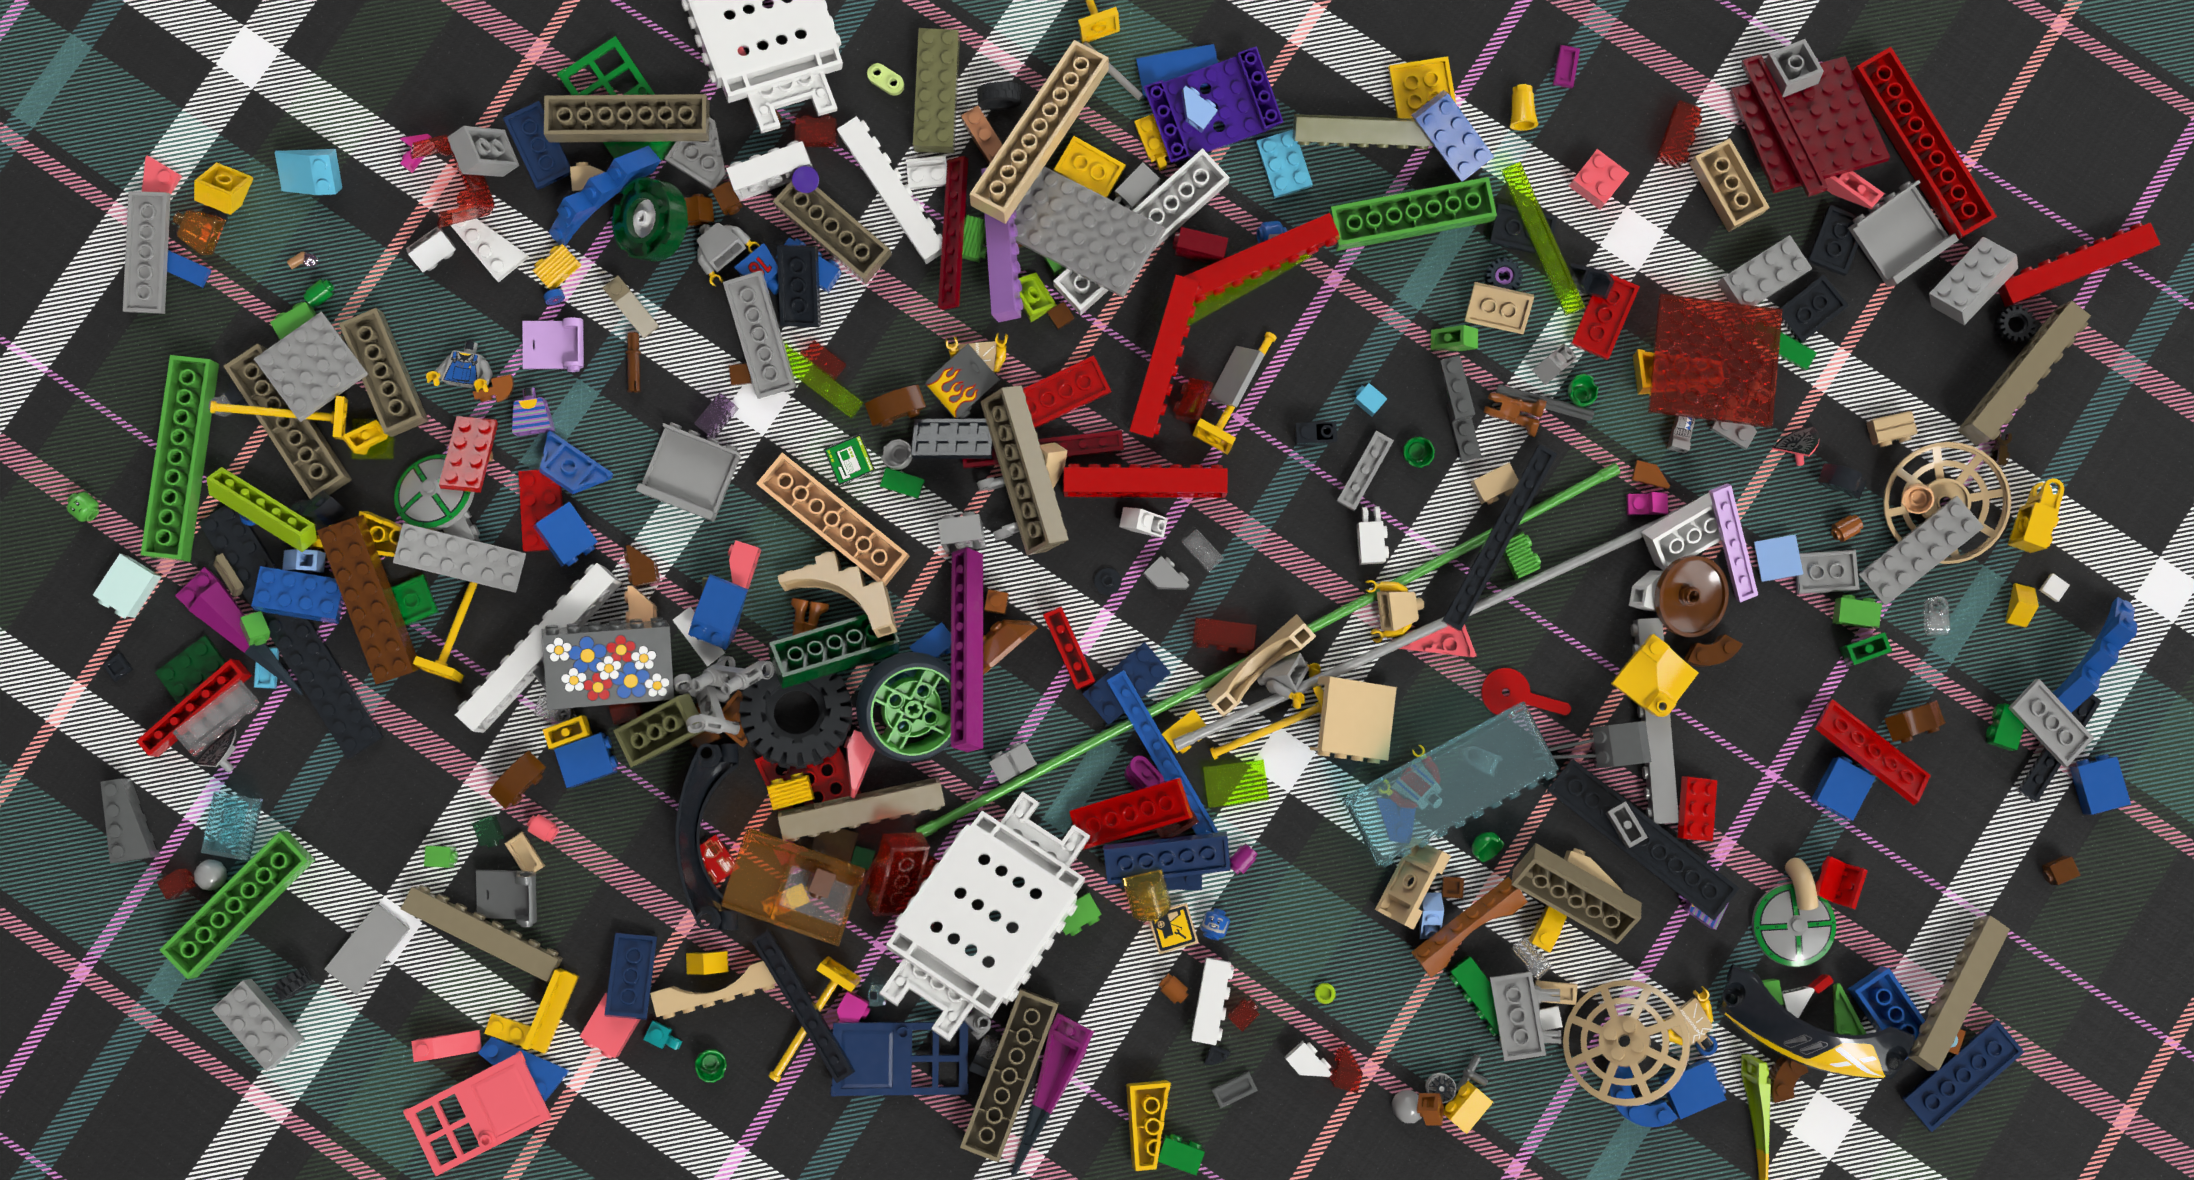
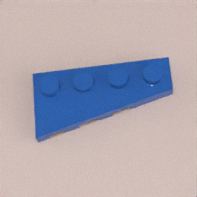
[478,1037,570,1102]

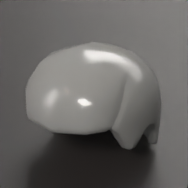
[881,439,912,470]
[194,859,227,891]
[1392,1090,1422,1123]

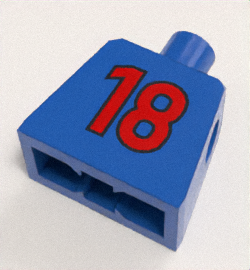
[734,243,779,295]

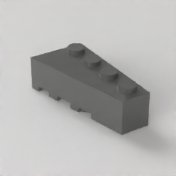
[101,779,161,863]

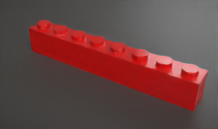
[1184,213,1340,304]
[1998,222,2161,308]
[1130,275,1202,438]

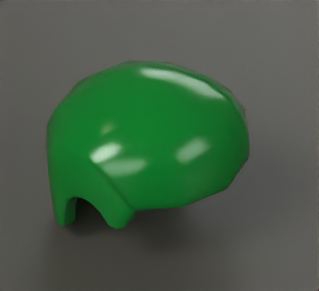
[1567,374,1598,407]
[1403,436,1435,468]
[1472,832,1504,862]
[695,1049,727,1083]

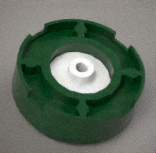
[612,177,688,262]

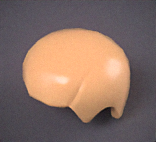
[1901,483,1934,514]

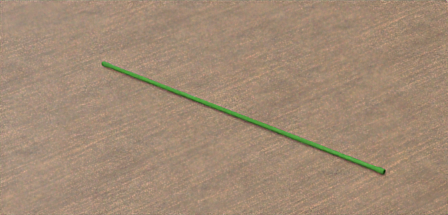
[916,463,1621,839]

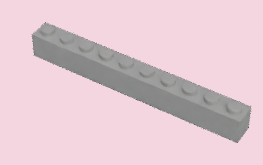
[1631,618,1679,824]

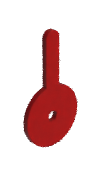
[1481,668,1571,717]

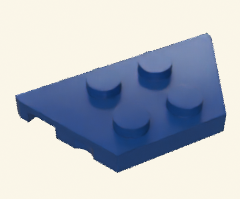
[539,430,613,494]

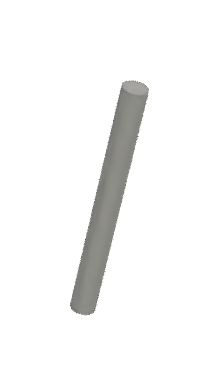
[1083,41,1143,101]

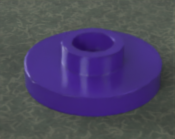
[792,166,819,193]

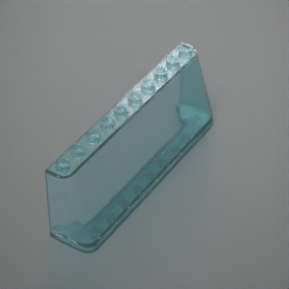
[1342,701,1559,868]

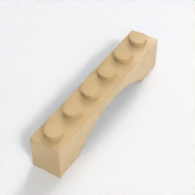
[1205,614,1316,717]
[650,961,777,1019]

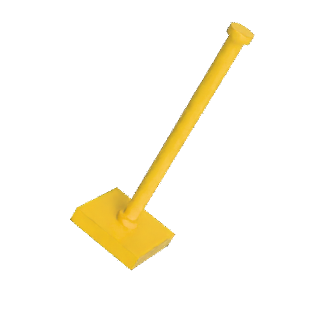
[1078,0,1120,44]
[1193,332,1277,455]
[210,396,348,440]
[413,582,478,683]
[1210,685,1324,760]
[768,956,862,1082]

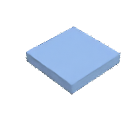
[1754,534,1803,582]

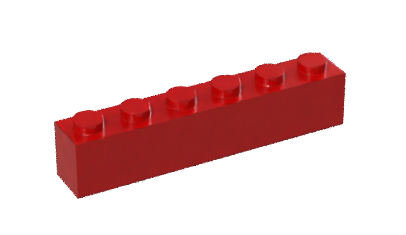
[136,659,252,757]

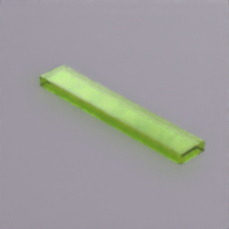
[784,343,864,419]

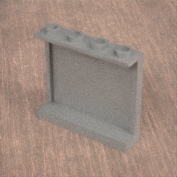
[1848,180,1959,287]
[636,422,741,522]

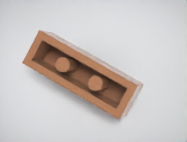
[961,106,1002,165]

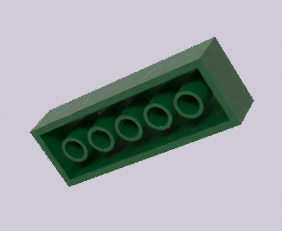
[768,614,900,689]

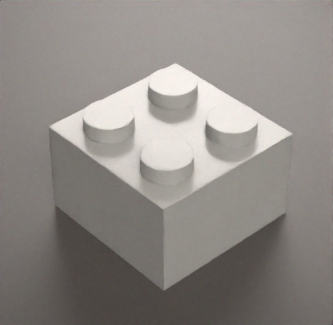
[1765,39,1824,97]

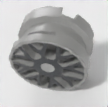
[1425,1072,1456,1103]

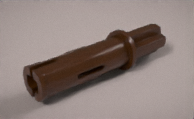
[625,332,641,393]

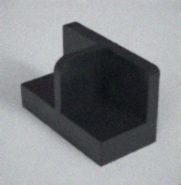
[1568,263,1614,299]

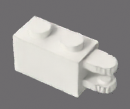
[1357,506,1389,565]

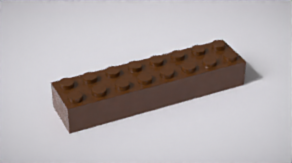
[317,515,420,685]

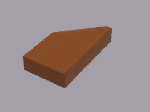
[1631,460,1670,489]

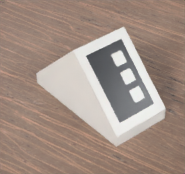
[1782,986,1814,1018]

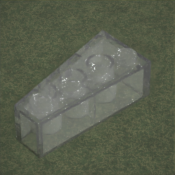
[172,680,260,758]

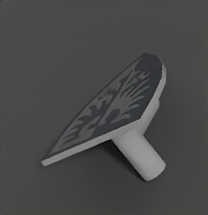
[195,729,236,773]

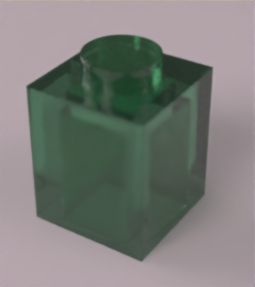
[472,816,505,848]

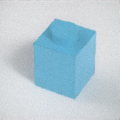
[1354,383,1387,417]

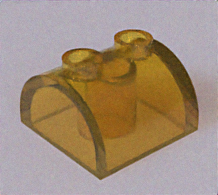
[1122,870,1171,921]

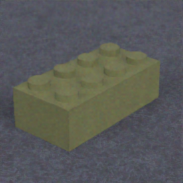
[613,693,704,767]

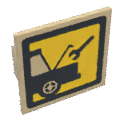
[1148,903,1198,954]

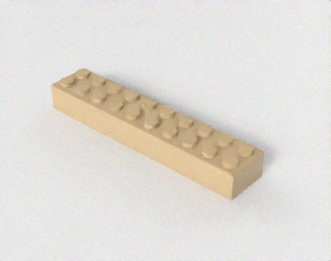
[969,40,1109,224]

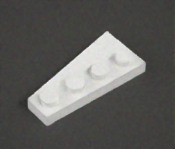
[447,208,529,282]

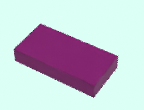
[1553,45,1580,89]

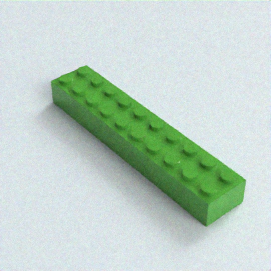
[141,355,219,562]

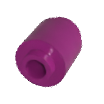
[1230,843,1258,874]

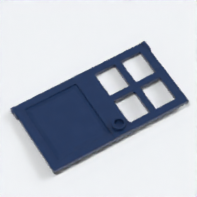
[830,1022,969,1097]

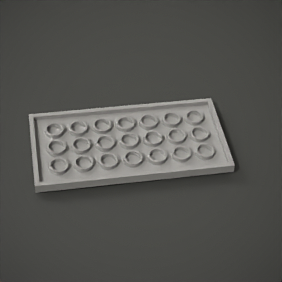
[1014,167,1166,298]

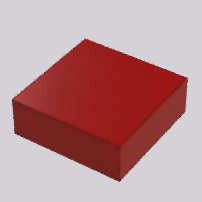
[1807,974,1834,994]

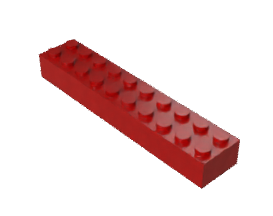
[1852,47,1997,239]

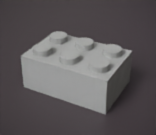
[447,126,519,177]

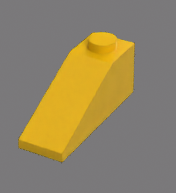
[1528,905,1567,953]

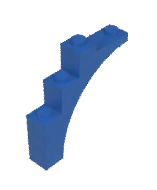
[549,146,661,246]
[2053,597,2138,713]

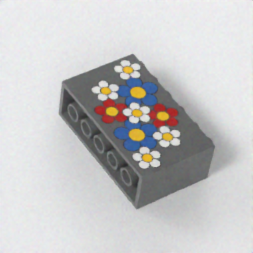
[541,617,674,710]

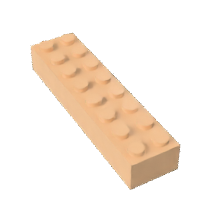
[756,453,910,586]

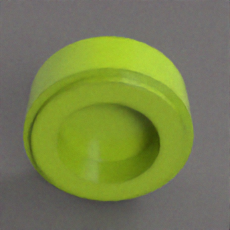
[1314,983,1336,1004]

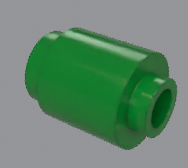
[303,279,335,308]

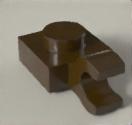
[1991,433,2012,468]

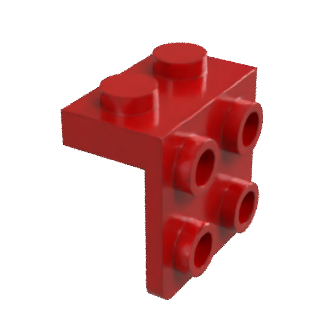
[1815,856,1868,909]

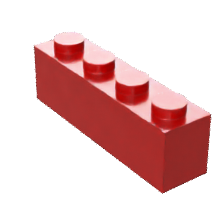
[1043,606,1095,690]

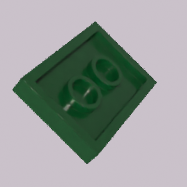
[155,636,226,704]

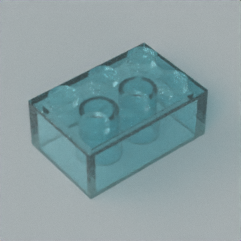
[201,791,263,860]

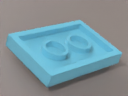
[1256,130,1313,199]

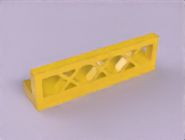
[522,968,579,1054]

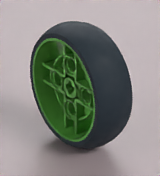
[856,652,951,762]

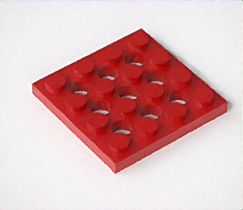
[754,747,861,811]

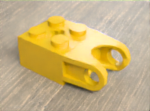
[2007,478,2064,553]

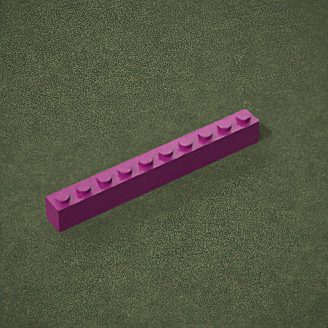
[951,547,983,752]

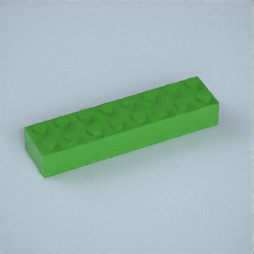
[1329,177,1497,251]
[160,831,316,979]

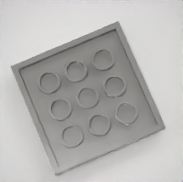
[254,312,368,422]

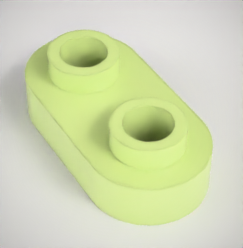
[867,63,904,96]

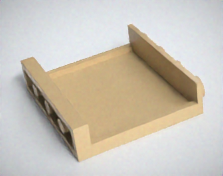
[1310,676,1397,764]

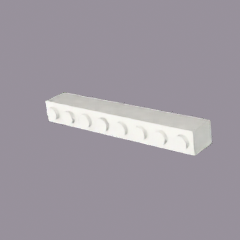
[837,116,942,264]

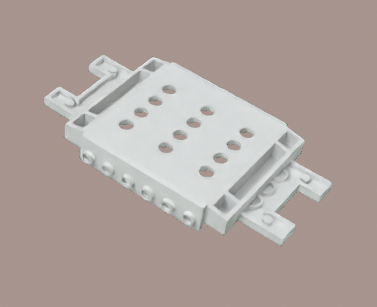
[681,0,843,134]
[880,792,1090,1041]

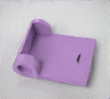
[522,318,584,372]

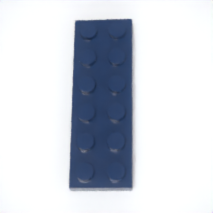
[1103,831,1230,885]
[1902,1019,2024,1132]

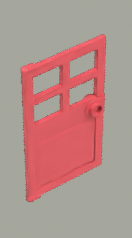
[403,1051,552,1176]

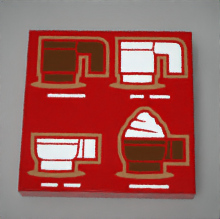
[701,834,740,885]

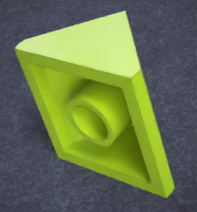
[1019,273,1057,322]

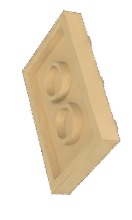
[1464,282,1534,334]

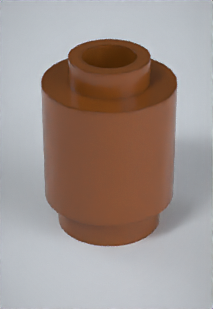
[1831,514,1863,542]
[1158,973,1189,1004]

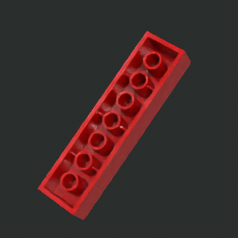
[1064,464,1228,498]

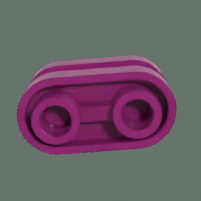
[1124,756,1164,790]

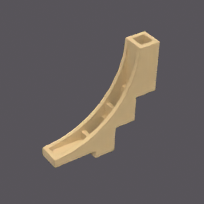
[778,551,897,638]

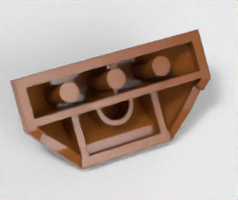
[983,620,1038,675]

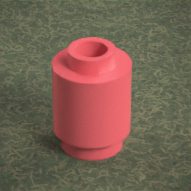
[527,814,559,843]

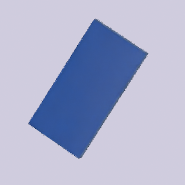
[1136,44,1218,98]

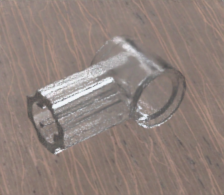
[1511,937,1553,980]

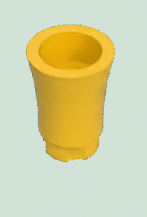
[1510,84,1538,131]

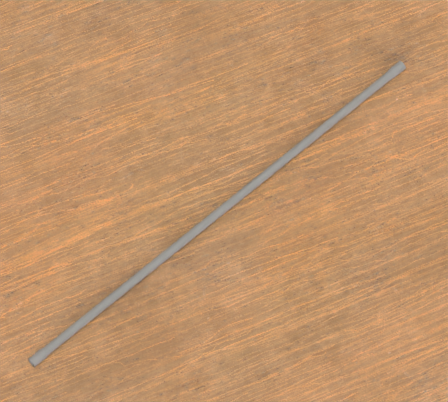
[1173,505,1686,751]

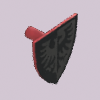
[1772,426,1820,466]

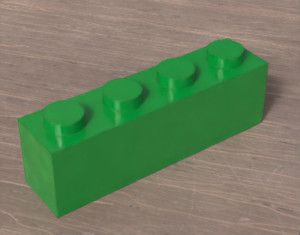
[1448,955,1500,1038]

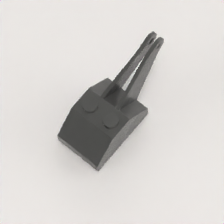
[1532,721,1652,769]

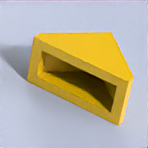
[2005,583,2039,628]
[686,951,729,975]

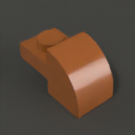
[473,374,514,403]

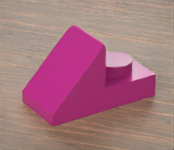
[400,134,436,173]
[1626,492,1668,515]

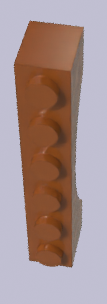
[1411,877,1528,978]

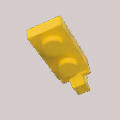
[1134,114,1168,171]

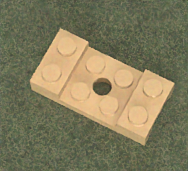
[1375,837,1451,930]

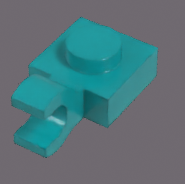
[643,1020,683,1050]

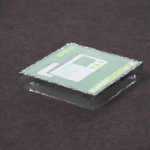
[823,434,876,487]

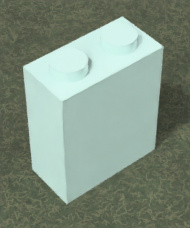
[93,554,161,618]

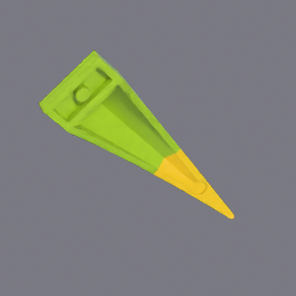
[1741,1054,1771,1180]

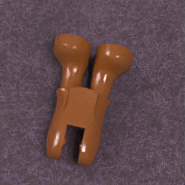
[1484,393,1547,437]
[791,598,829,636]

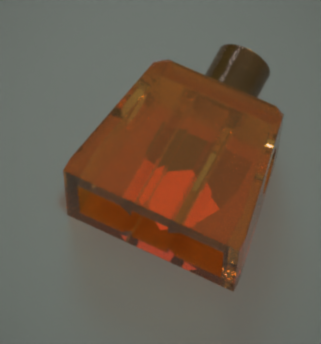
[173,210,226,255]

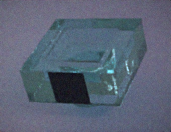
[868,984,886,1007]

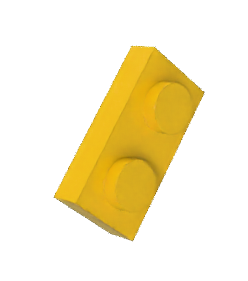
[484,1013,531,1046]

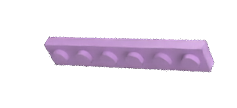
[1709,483,1758,602]

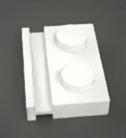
[906,155,947,190]

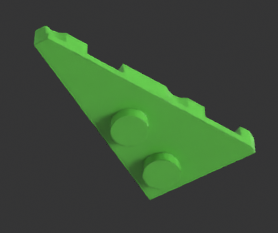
[1833,983,1867,1035]

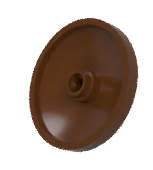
[1655,555,1729,637]

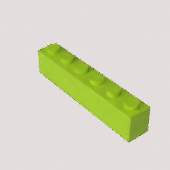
[206,467,317,552]

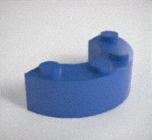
[1605,1061,1678,1127]

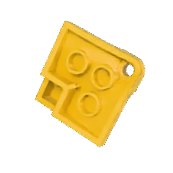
[1611,634,1699,717]

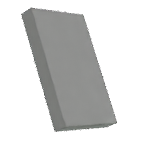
[1209,346,1265,407]
[1795,550,1860,594]

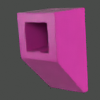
[837,991,871,1022]

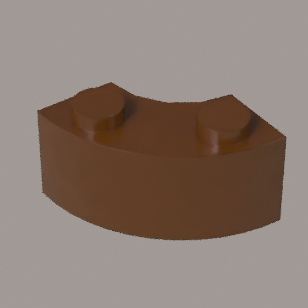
[684,194,714,227]
[865,385,926,427]
[1684,634,1743,667]
[1884,700,1945,743]
[488,751,546,810]
[1767,1056,1808,1103]

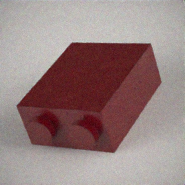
[1173,227,1228,264]

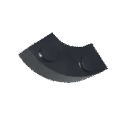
[291,490,348,531]

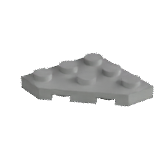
[665,117,726,190]

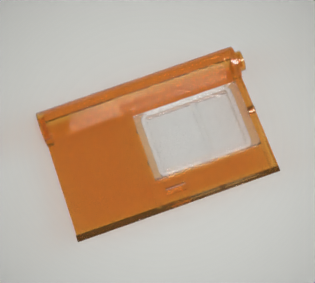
[721,827,867,946]

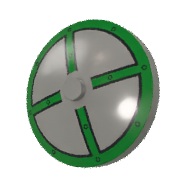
[394,455,474,531]
[1752,884,1836,967]

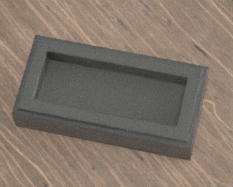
[1212,1071,1258,1109]

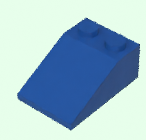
[688,574,748,650]

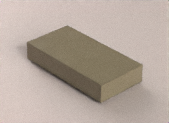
[213,553,244,597]

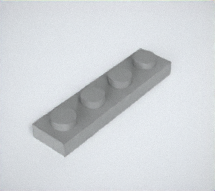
[1337,431,1394,511]

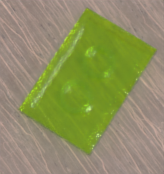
[1203,759,1269,808]

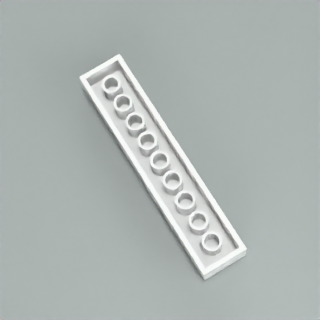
[1053,148,1230,315]
[455,563,623,733]

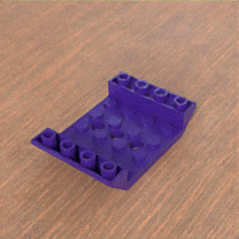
[1143,46,1283,163]

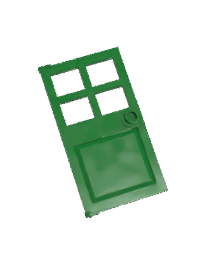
[556,36,676,160]

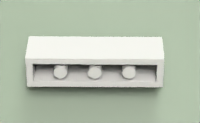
[1191,957,1234,1045]

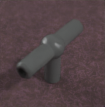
[1456,1054,1488,1091]

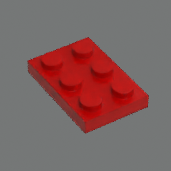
[1677,776,1717,842]

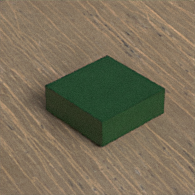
[850,846,876,871]

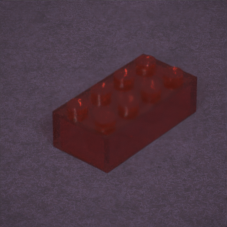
[866,832,930,916]

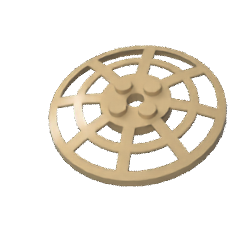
[1883,442,2011,564]
[1563,980,1690,1107]

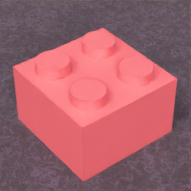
[1569,149,1629,210]

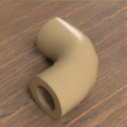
[1785,858,1819,910]

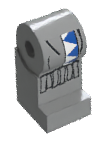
[1667,412,1695,454]

